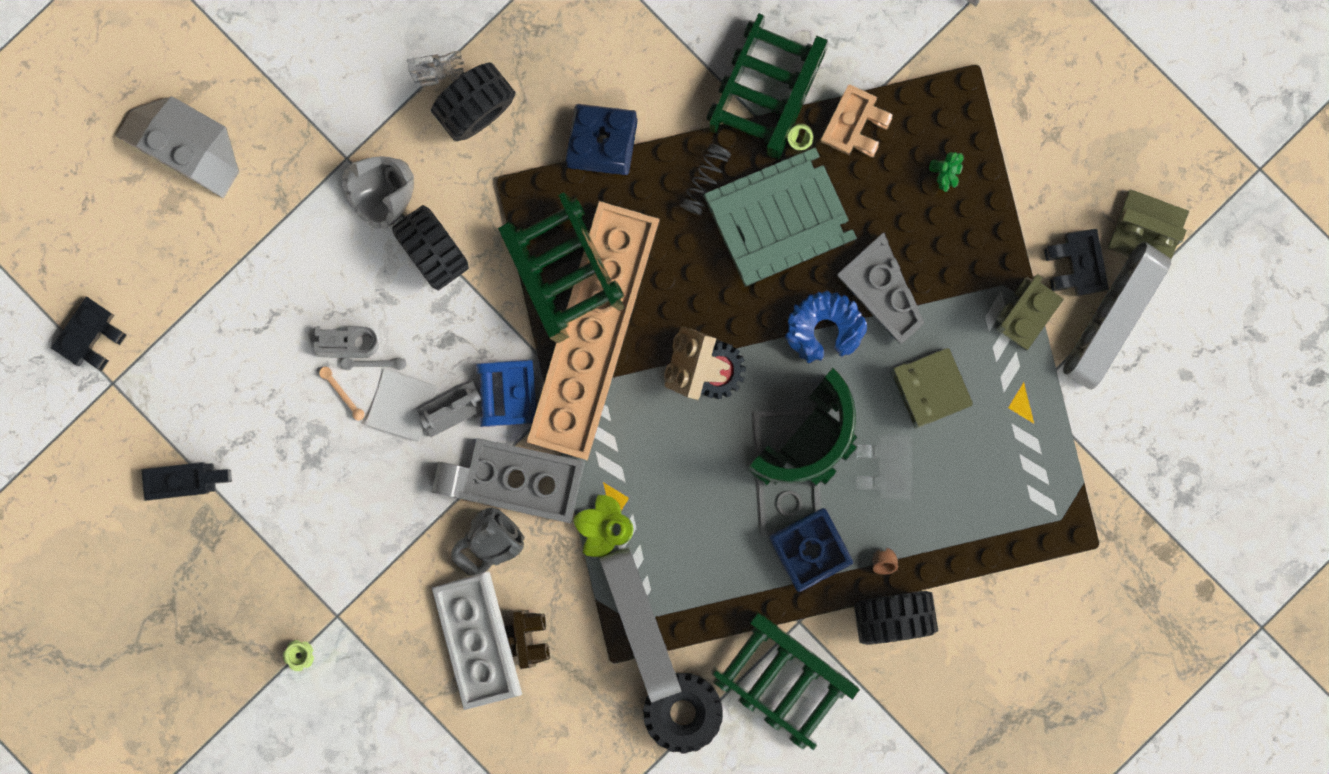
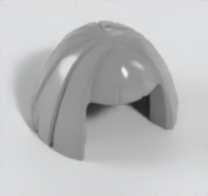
[342,156,414,229]

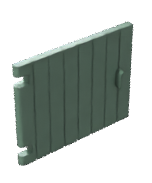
[703,148,857,287]

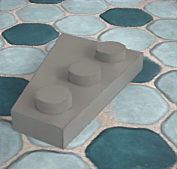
[837,233,924,345]

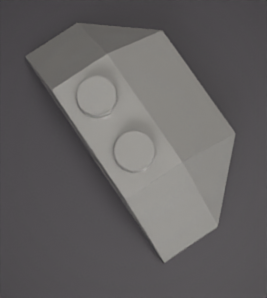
[116,96,239,198]

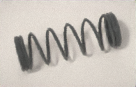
[679,143,731,215]

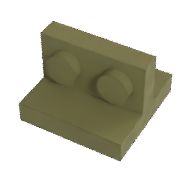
[1107,189,1189,260]

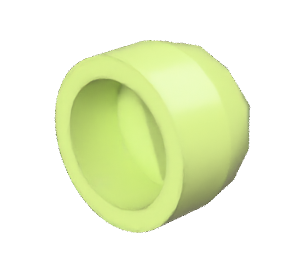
[788,124,813,150]

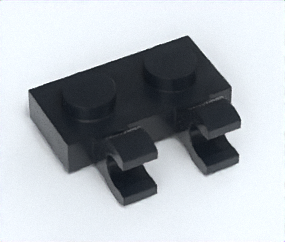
[1043,229,1109,297]
[51,296,127,371]

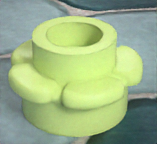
[283,640,314,671]

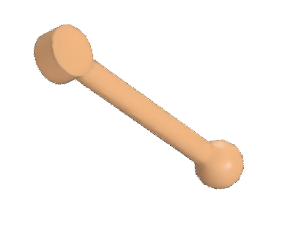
[319,367,364,421]

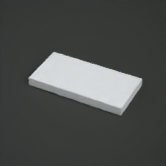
[432,571,522,710]

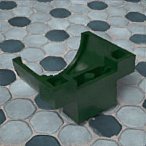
[747,368,858,487]

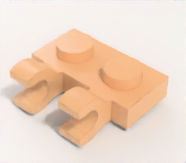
[821,84,893,157]

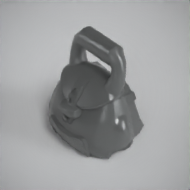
[451,508,525,576]

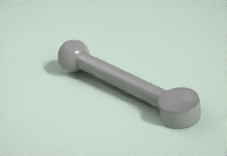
[341,357,406,370]

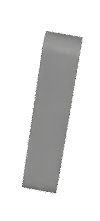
[1063,242,1171,390]
[599,547,682,703]

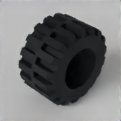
[431,62,516,142]
[392,205,469,291]
[854,591,938,645]

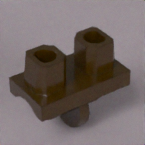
[504,610,551,669]

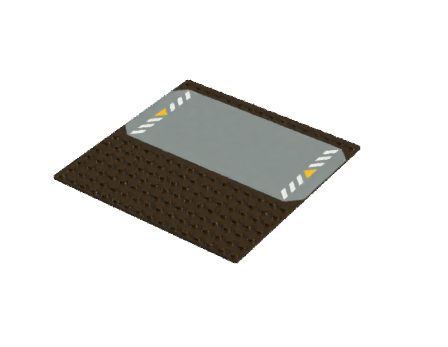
[497,65,1099,664]

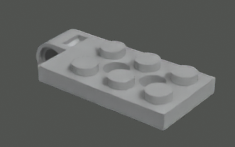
[432,438,585,524]

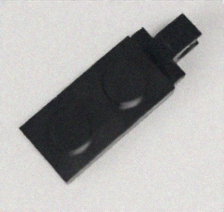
[141,462,232,501]

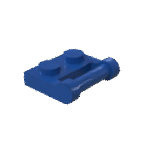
[476,360,536,427]

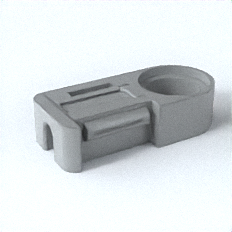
[314,326,379,358]

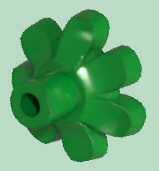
[929,152,964,192]

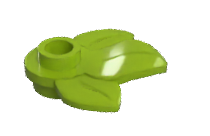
[573,495,634,557]

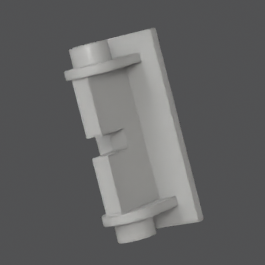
[417,381,482,437]

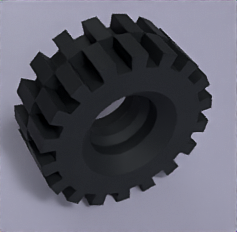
[643,673,723,754]

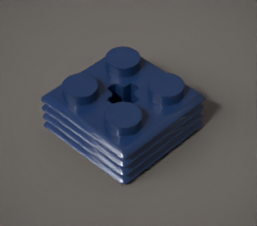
[566,104,638,175]
[769,508,854,592]

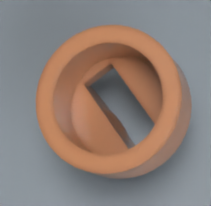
[872,548,898,575]

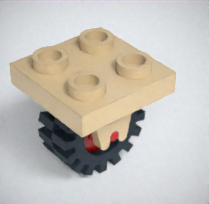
[664,326,746,400]

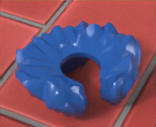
[785,290,867,363]

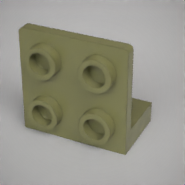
[995,274,1064,351]
[891,348,973,430]

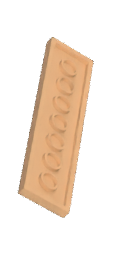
[527,201,660,461]

